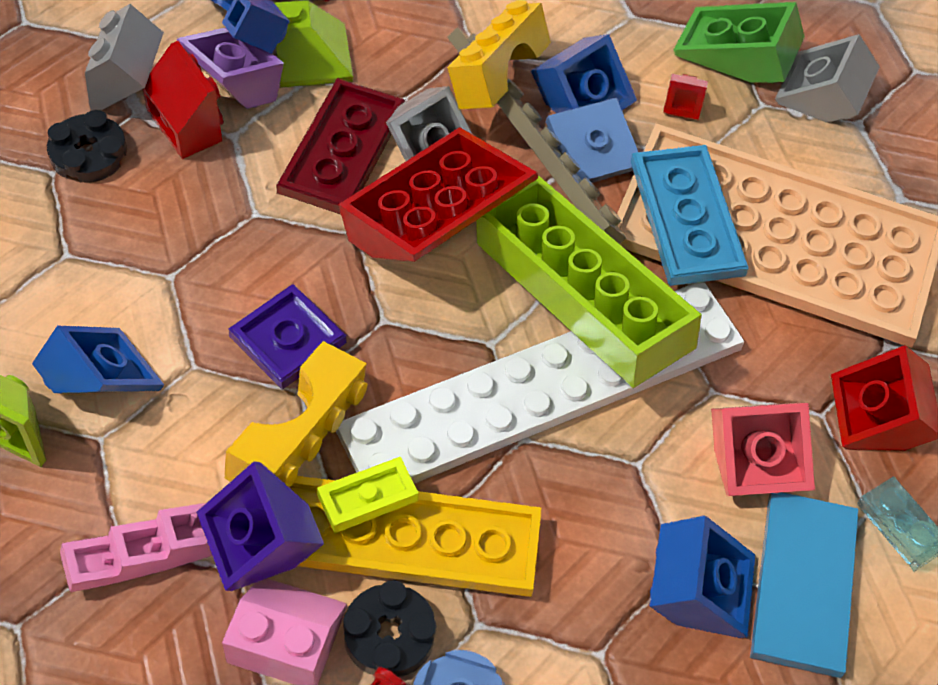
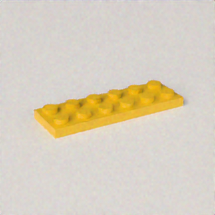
[290,476,542,597]

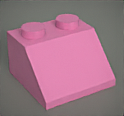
[222,579,347,685]

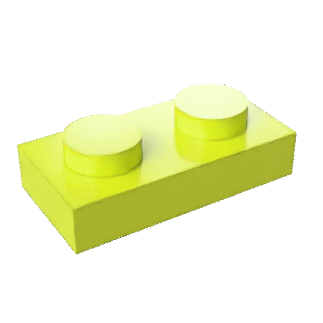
[317,456,419,534]

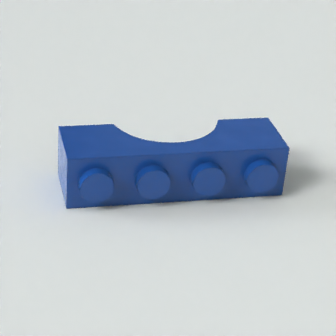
[211,0,290,54]

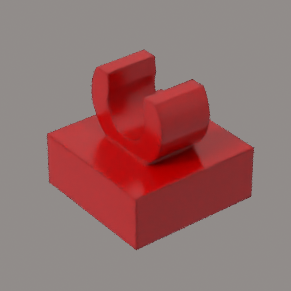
[663,74,708,120]

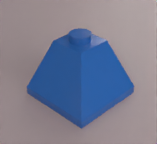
[32,325,164,393]

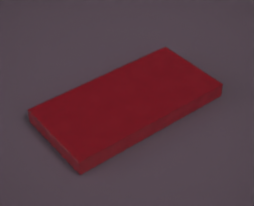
[276,78,406,215]

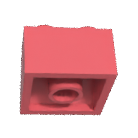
[711,403,815,496]

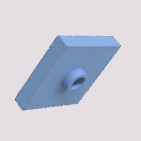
[545,98,638,183]

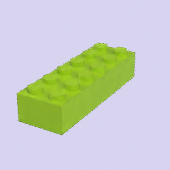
[476,176,702,389]

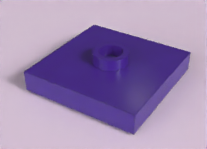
[228,284,347,390]

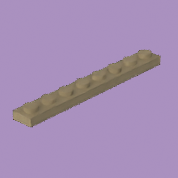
[447,27,626,244]

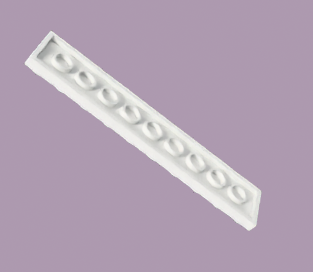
[336,282,745,484]

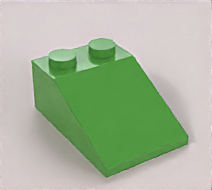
[673,2,805,83]

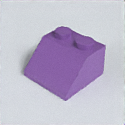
[177,28,284,109]

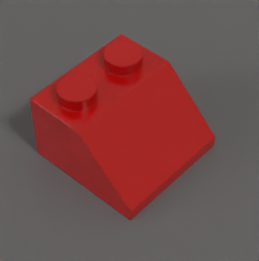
[831,345,938,451]

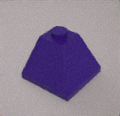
[197,461,324,591]

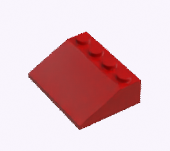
[338,127,538,262]

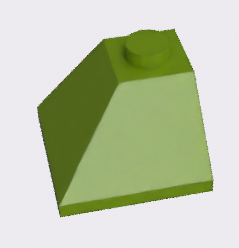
[274,0,353,88]
[0,375,46,467]

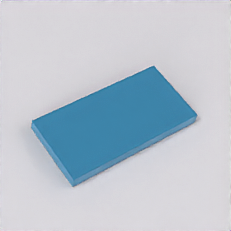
[631,145,749,286]
[750,492,858,678]

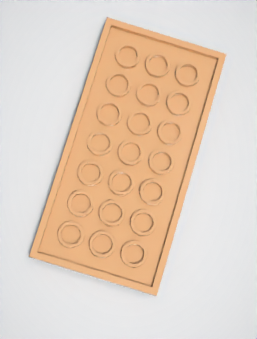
[617,124,938,348]

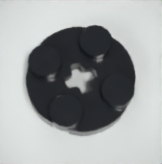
[47,110,127,183]
[343,580,436,677]

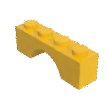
[447,0,551,109]
[224,341,368,488]

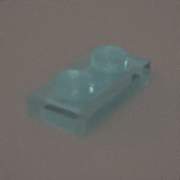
[857,476,938,572]

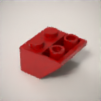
[143,41,224,159]

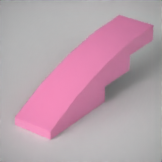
[60,503,212,592]

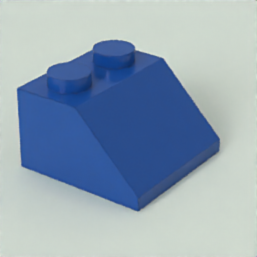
[531,34,637,114]
[649,515,755,638]

